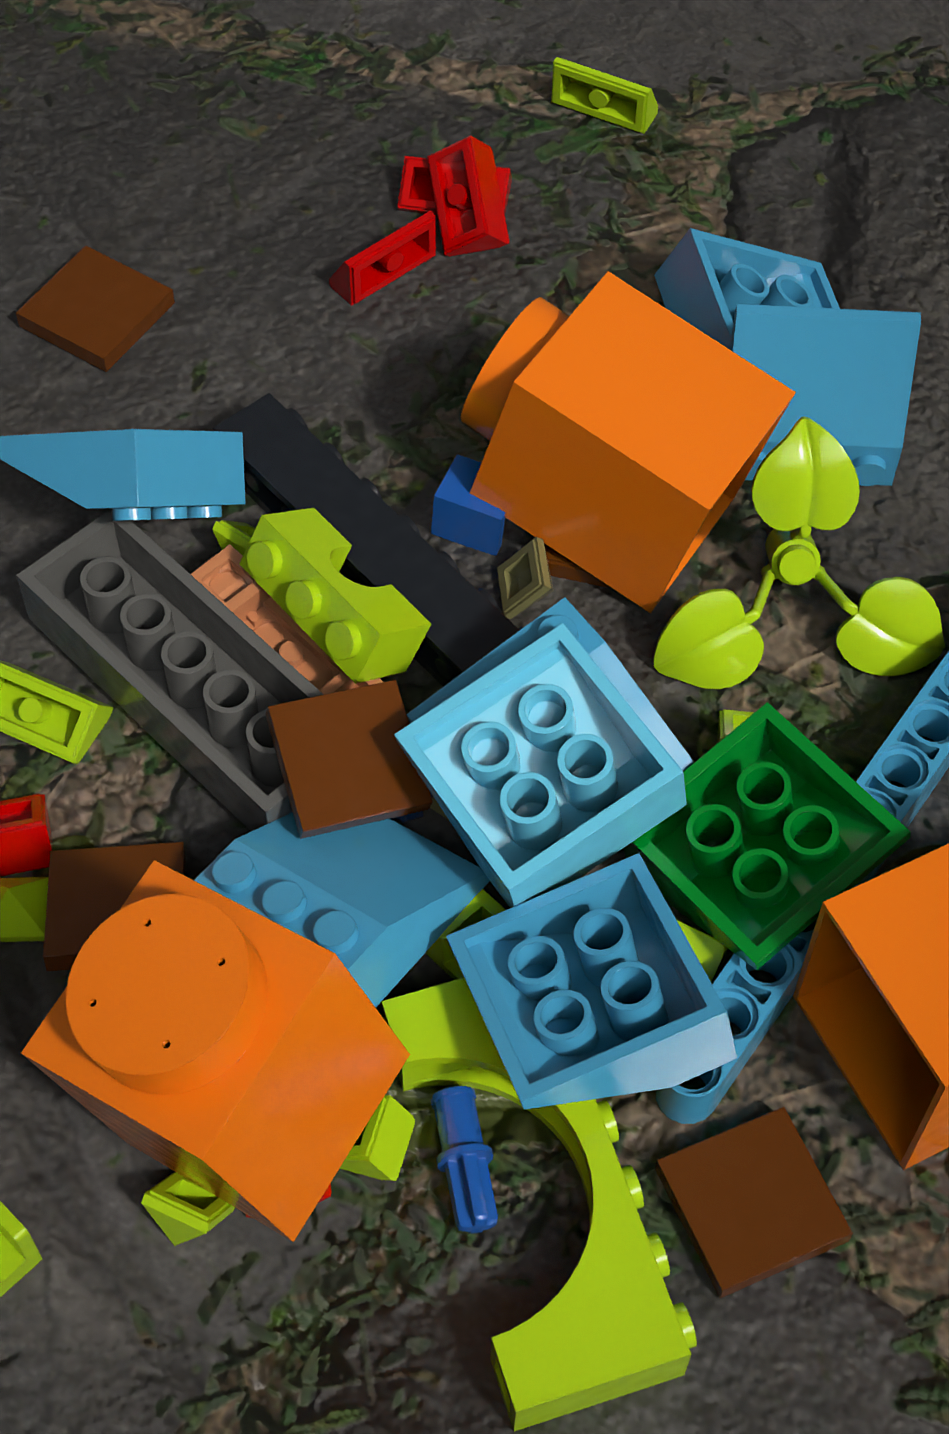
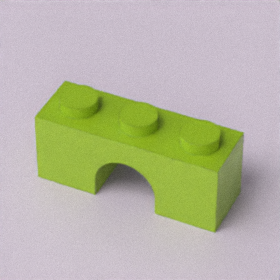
[239,508,431,684]

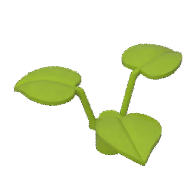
[653,416,945,689]

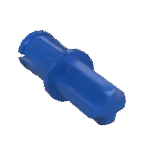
[431,1086,498,1234]

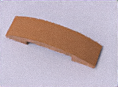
[191,544,383,695]

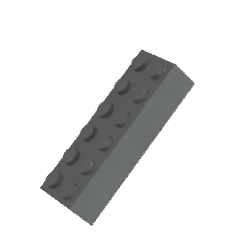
[16,508,324,831]

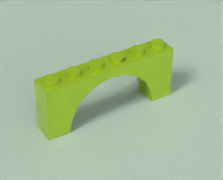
[381,977,697,1432]

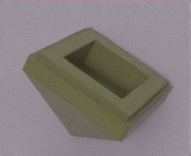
[497,537,554,619]

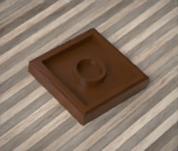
[16,245,175,372]
[265,680,433,839]
[43,842,186,971]
[655,1107,853,1298]

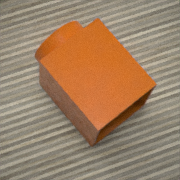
[461,271,796,613]
[793,844,949,1170]
[21,860,410,1242]

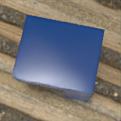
[431,454,506,556]

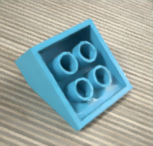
[394,623,687,908]

